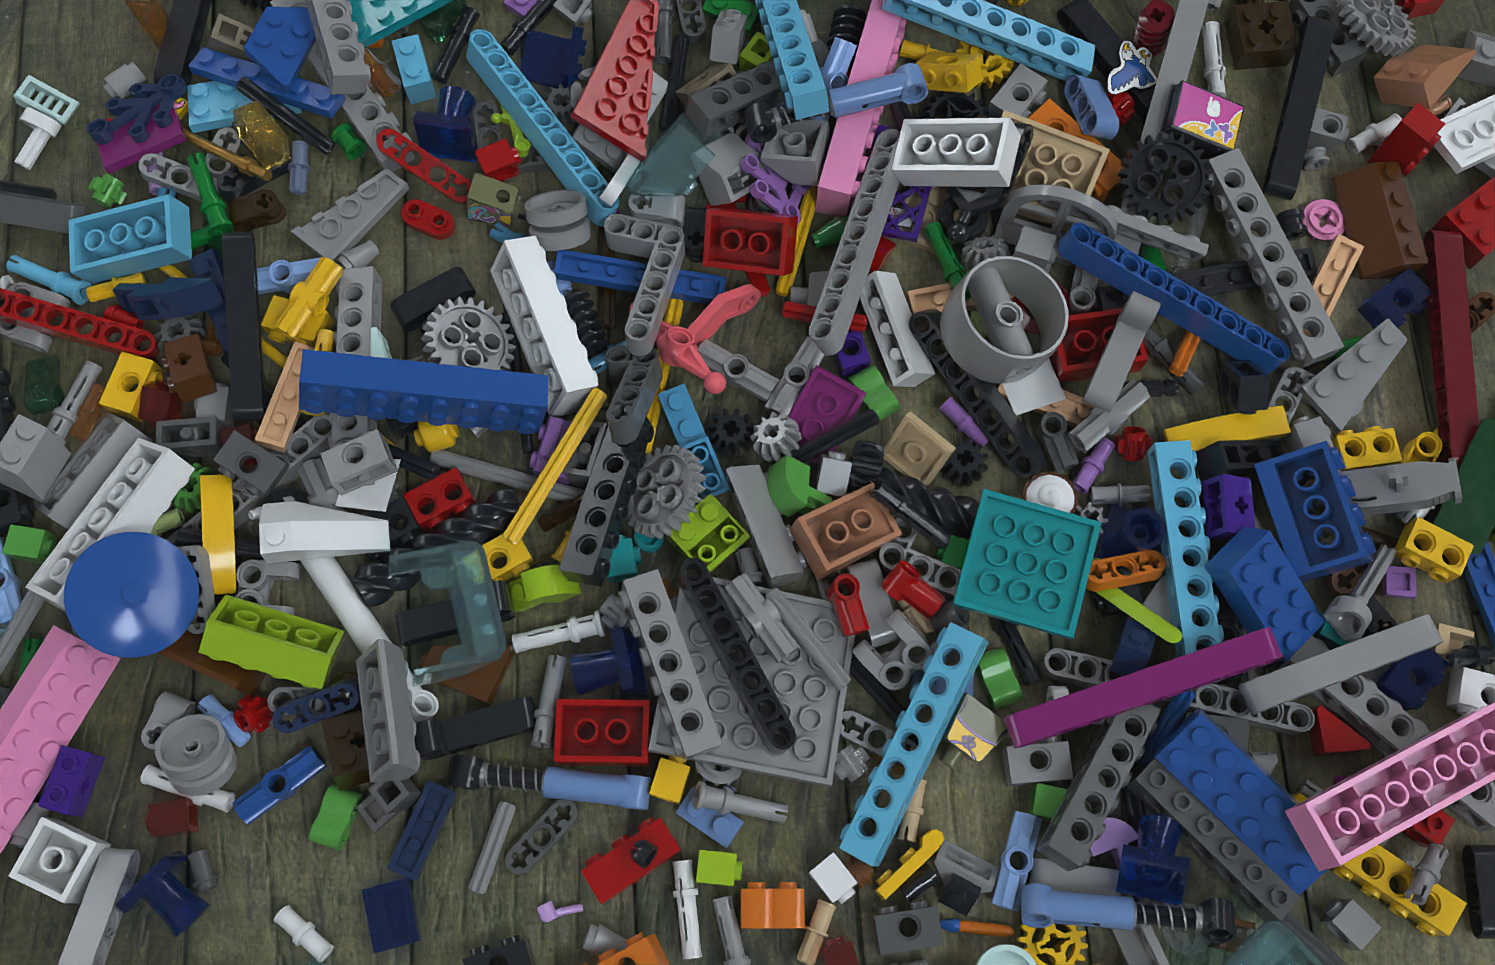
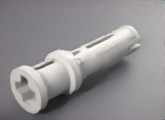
[512,610,605,653]

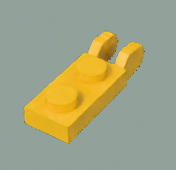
[874,829,945,900]

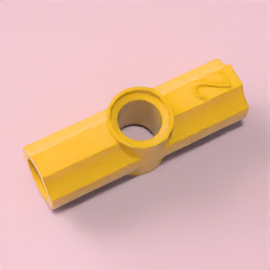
[274,257,345,342]

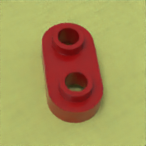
[401,199,456,240]

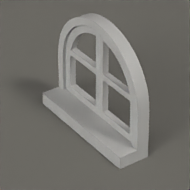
[994,185,1118,268]

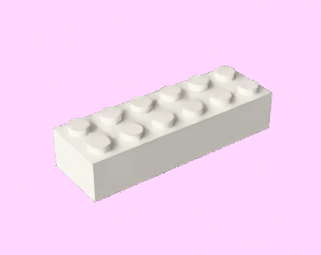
[490,236,598,417]
[25,438,195,612]

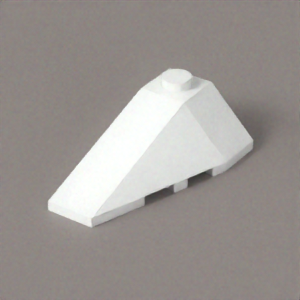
[259,501,391,563]

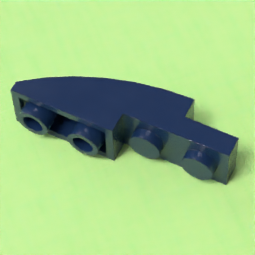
[112,278,225,320]

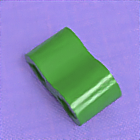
[847,365,900,421]
[976,647,1023,711]
[309,784,363,851]

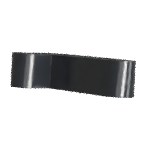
[395,580,516,646]
[414,697,536,761]

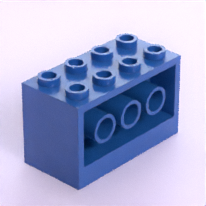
[1254,440,1377,583]

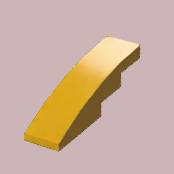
[1162,405,1291,452]

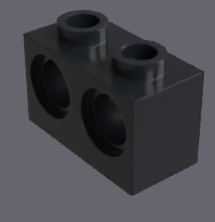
[1219,360,1270,415]
[364,497,423,561]

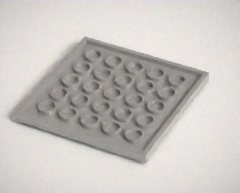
[648,572,855,787]

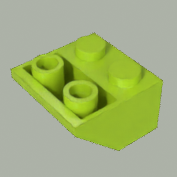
[667,493,751,572]

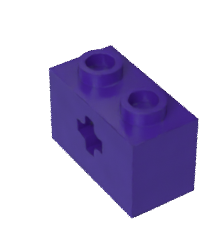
[1202,474,1255,542]
[38,745,106,817]

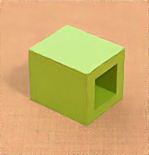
[696,850,743,887]

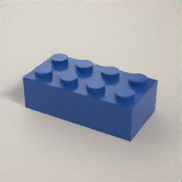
[1205,526,1325,662]

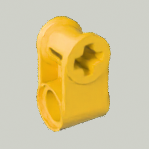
[1399,432,1442,464]

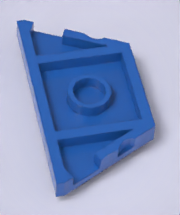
[244,7,316,93]

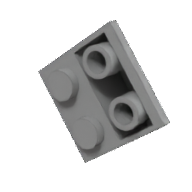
[690,132,766,206]

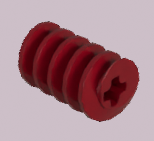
[1131,0,1175,57]

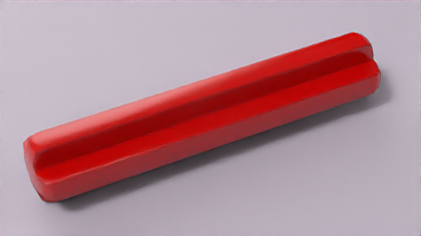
[783,301,867,332]

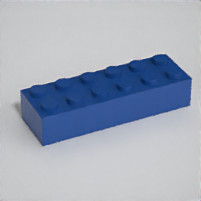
[1154,707,1328,895]

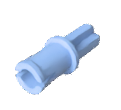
[197,694,251,747]

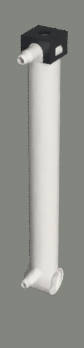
[248,486,439,723]

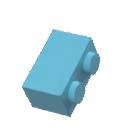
[392,34,437,104]

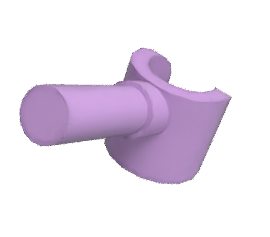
[537,901,583,922]

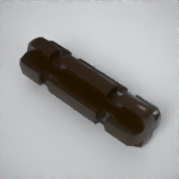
[538,492,585,532]

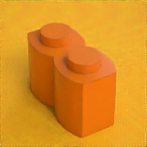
[740,882,805,929]

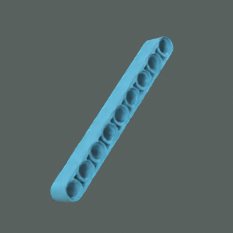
[466,29,619,227]

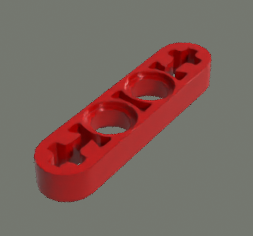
[376,129,471,204]

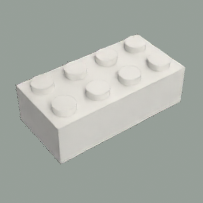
[891,118,1021,187]

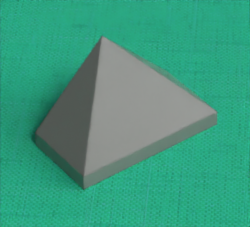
[934,839,999,893]

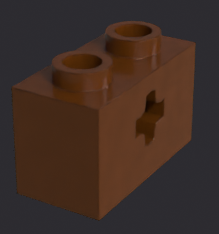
[161,333,217,403]

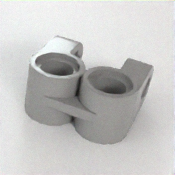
[628,190,686,233]
[0,282,71,353]
[235,560,301,615]
[852,609,933,690]

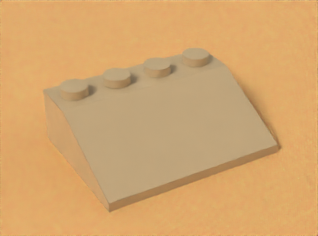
[972,110,1110,232]

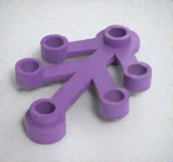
[740,133,811,225]

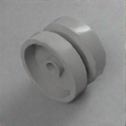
[524,190,592,251]
[155,714,238,796]

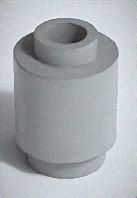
[103,62,147,99]

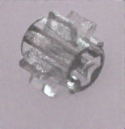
[834,744,870,783]

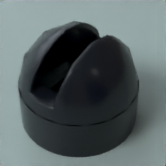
[630,840,658,869]

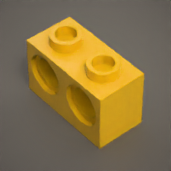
[1331,426,1403,471]
[1394,517,1474,583]

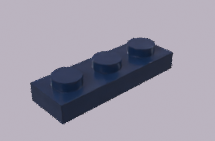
[387,780,458,881]

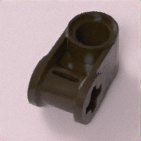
[227,190,286,232]

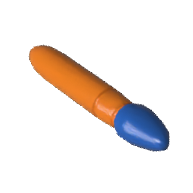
[940,918,1015,937]

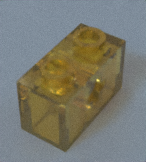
[232,100,291,169]

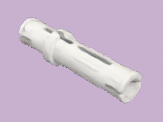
[1201,21,1226,98]
[140,764,236,813]
[672,860,703,959]

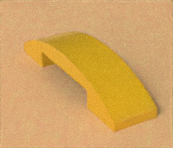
[200,475,236,595]

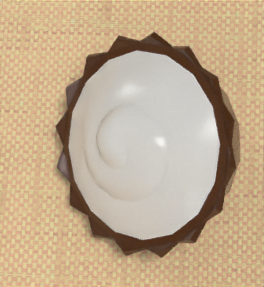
[1021,471,1079,514]

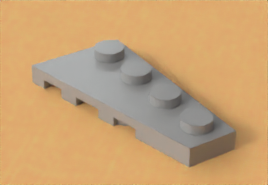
[291,168,410,263]
[1298,318,1408,433]

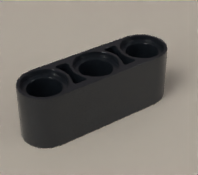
[390,267,476,332]
[1462,845,1495,939]

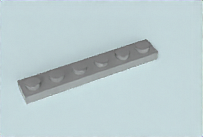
[1038,185,1209,262]

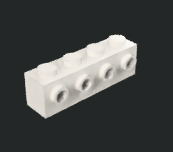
[860,271,935,387]

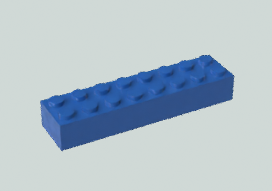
[299,349,549,434]

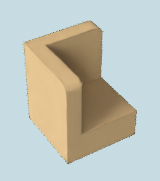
[1422,623,1474,664]

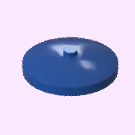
[64,532,199,658]

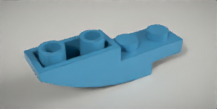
[657,383,730,499]

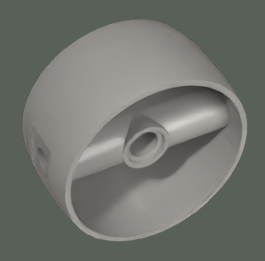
[940,256,1069,384]

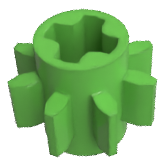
[88,174,127,209]

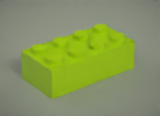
[198,595,345,690]

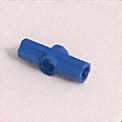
[232,745,327,825]

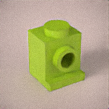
[739,31,776,72]

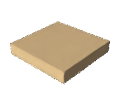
[883,411,956,487]

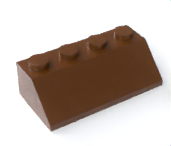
[1331,162,1429,280]
[157,630,267,697]

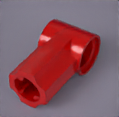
[881,560,945,619]
[826,573,870,637]

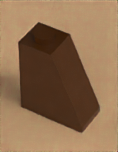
[419,643,515,706]

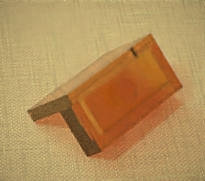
[125,0,169,50]

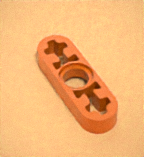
[1086,550,1166,592]

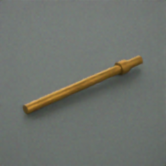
[183,128,272,181]

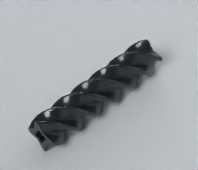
[877,467,979,538]
[352,488,521,607]

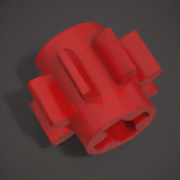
[1107,91,1135,126]
[1115,426,1153,461]
[234,694,274,734]

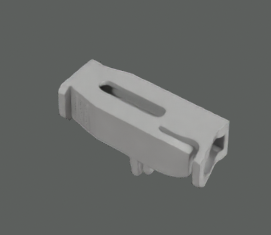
[1342,458,1462,515]

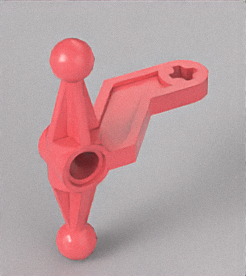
[629,284,761,394]

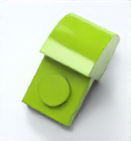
[509,565,581,612]

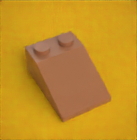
[1374,44,1476,109]
[789,483,902,581]

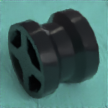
[1276,208,1308,241]

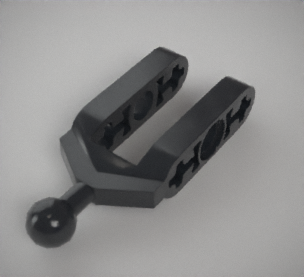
[947,115,1033,244]

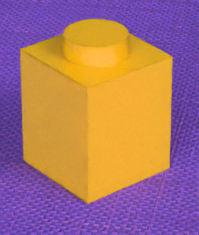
[649,756,691,805]

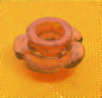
[847,858,875,889]

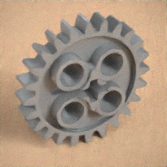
[1336,0,1416,57]
[421,297,516,371]
[627,445,706,539]

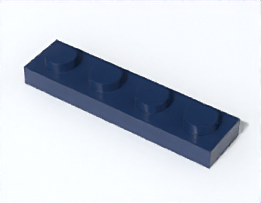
[188,248,228,354]

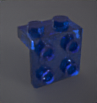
[520,26,587,89]

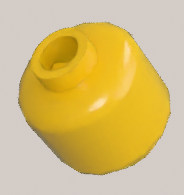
[414,421,460,453]

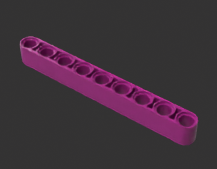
[1004,627,1283,749]

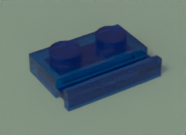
[362,877,422,954]

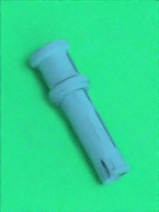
[6,255,92,305]

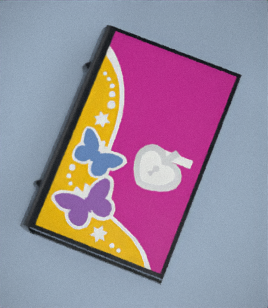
[1160,80,1244,155]

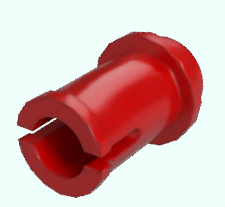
[103,305,145,329]

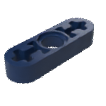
[273,679,360,733]

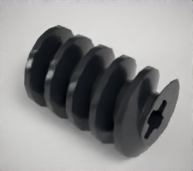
[827,5,867,68]
[565,291,610,355]

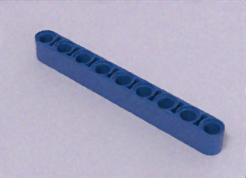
[1057,223,1290,374]

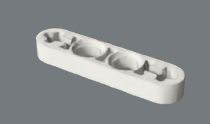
[599,154,640,207]

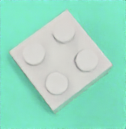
[8,817,112,904]

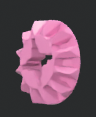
[1303,199,1345,243]

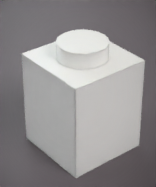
[808,852,858,904]

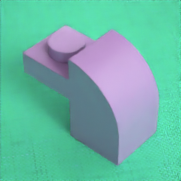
[1074,818,1141,879]

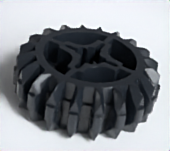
[918,91,991,119]

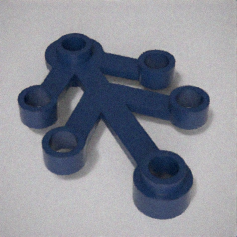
[87,74,187,145]

